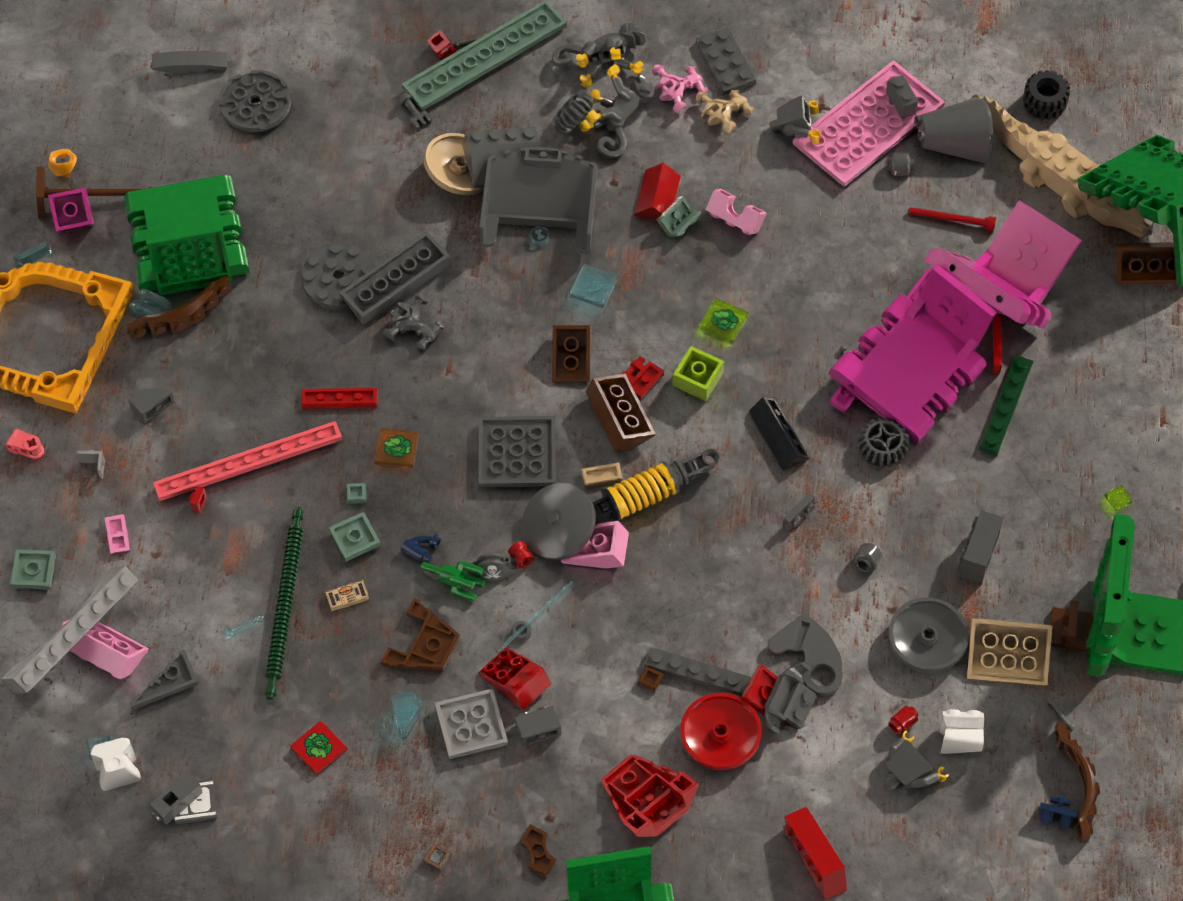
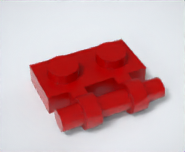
[621,356,664,400]

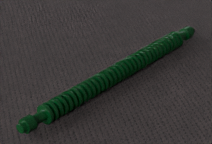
[265,506,304,700]

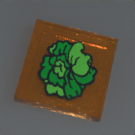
[375,428,419,468]

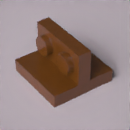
[1050,601,1092,651]

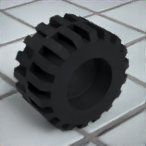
[1023,70,1070,119]

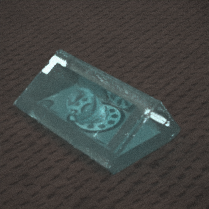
[13,241,52,268]

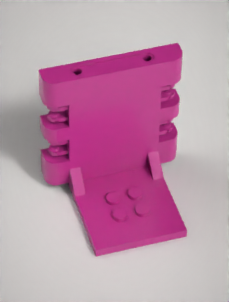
[924,200,1082,329]
[828,264,997,445]

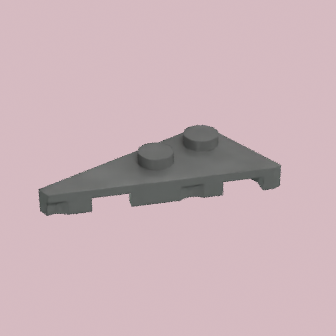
[130,650,198,710]

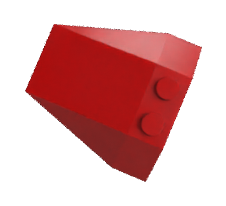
[601,754,699,837]

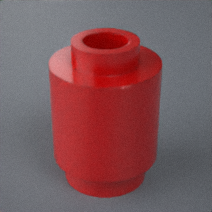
[888,705,918,735]

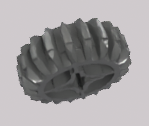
[552,90,594,134]
[858,417,910,467]

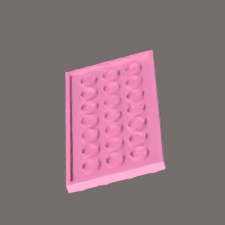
[793,60,945,187]

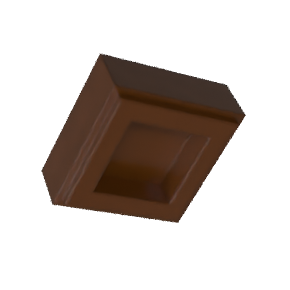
[637,666,664,693]

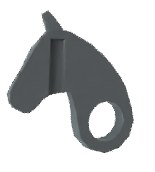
[768,609,843,697]

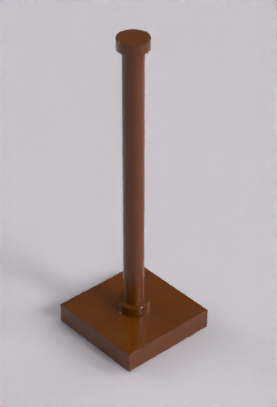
[36,167,152,218]

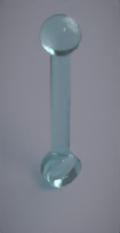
[225,614,264,637]

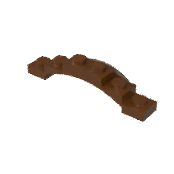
[127,276,232,340]
[1054,722,1100,843]

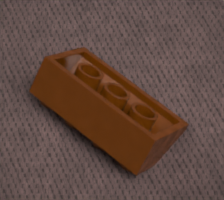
[1114,242,1176,284]
[585,373,656,452]

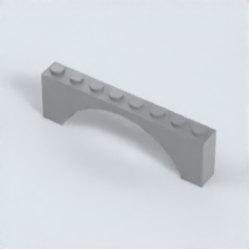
[0,566,138,693]

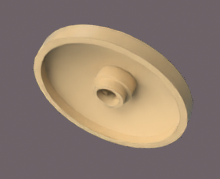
[424,133,484,195]

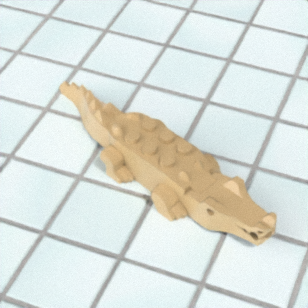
[971,94,1154,238]

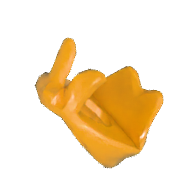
[48,149,77,178]

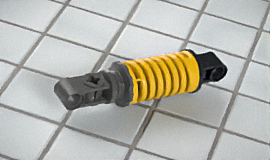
[592,448,720,524]

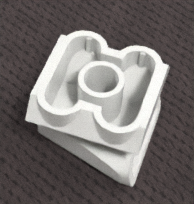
[939,709,984,754]
[91,737,141,791]

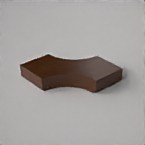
[520,824,556,879]

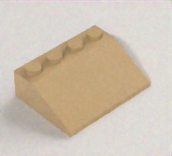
[967,618,1052,686]

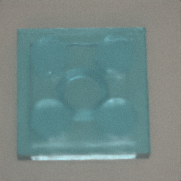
[570,264,618,308]

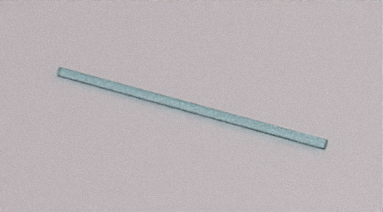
[496,581,574,653]

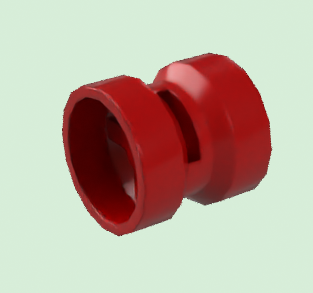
[508,541,534,569]

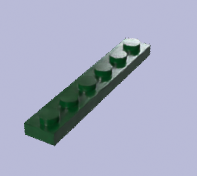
[979,355,1034,456]

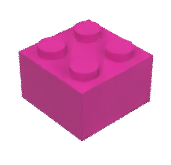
[48,188,94,231]

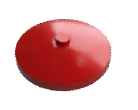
[680,693,762,770]

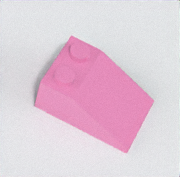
[561,521,629,569]

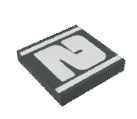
[175,779,217,825]

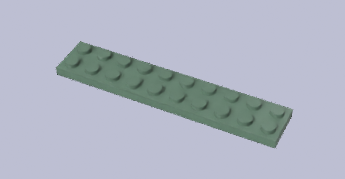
[402,0,567,111]

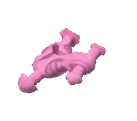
[652,64,708,113]

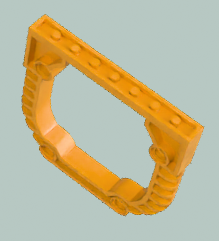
[0,262,134,414]

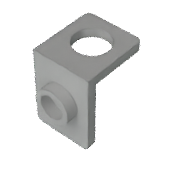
[76,450,105,479]

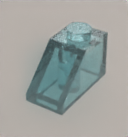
[391,690,423,740]

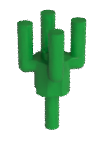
[421,561,486,602]

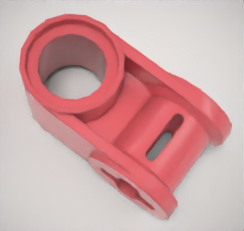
[5,429,44,459]

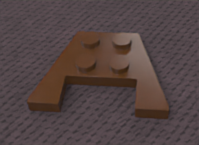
[381,598,460,671]

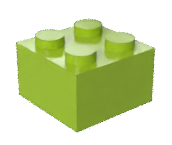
[673,346,724,401]

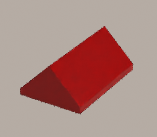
[634,163,681,220]

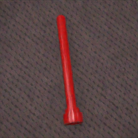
[908,207,996,232]

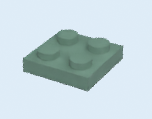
[329,512,381,562]
[10,550,56,589]

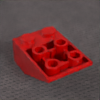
[478,647,551,710]

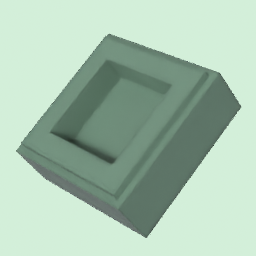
[346,483,367,504]

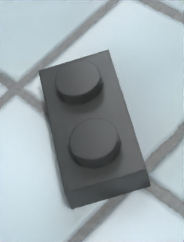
[783,493,815,531]

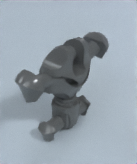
[382,292,445,350]

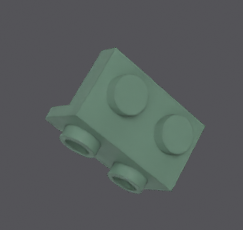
[657,196,701,237]

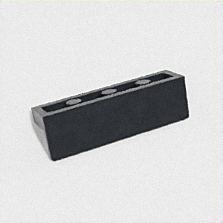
[749,397,810,470]

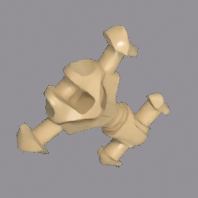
[696,90,755,134]

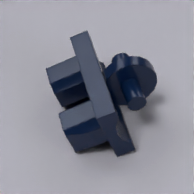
[1039,793,1078,829]

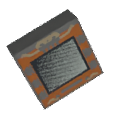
[423,843,452,872]

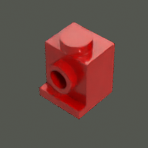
[427,30,457,60]

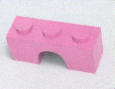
[705,189,767,235]

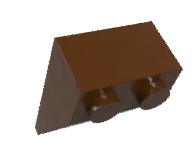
[552,325,592,382]

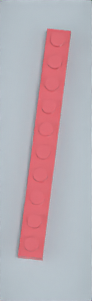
[153,421,342,501]

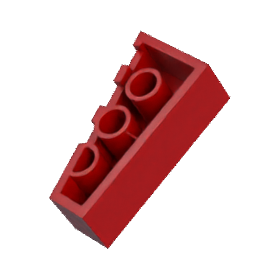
[783,806,847,900]

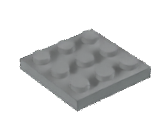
[435,688,508,760]

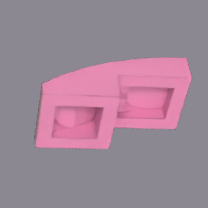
[105,514,130,554]

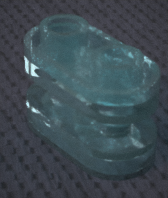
[128,288,172,318]

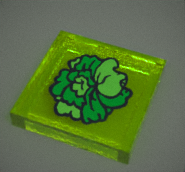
[699,298,749,344]

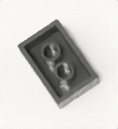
[958,510,1004,584]

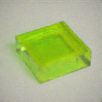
[1105,485,1132,511]

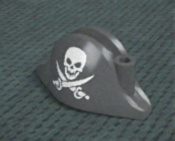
[467,552,518,581]

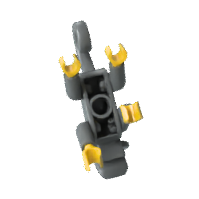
[552,23,646,88]
[579,64,655,159]

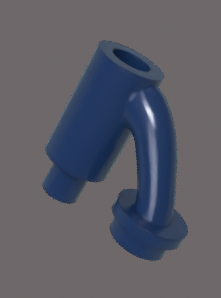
[401,534,441,563]

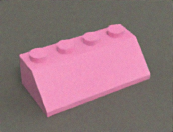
[61,620,149,679]

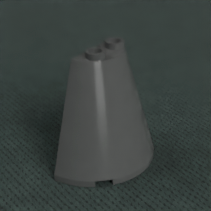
[914,98,993,163]

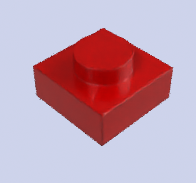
[189,486,207,514]

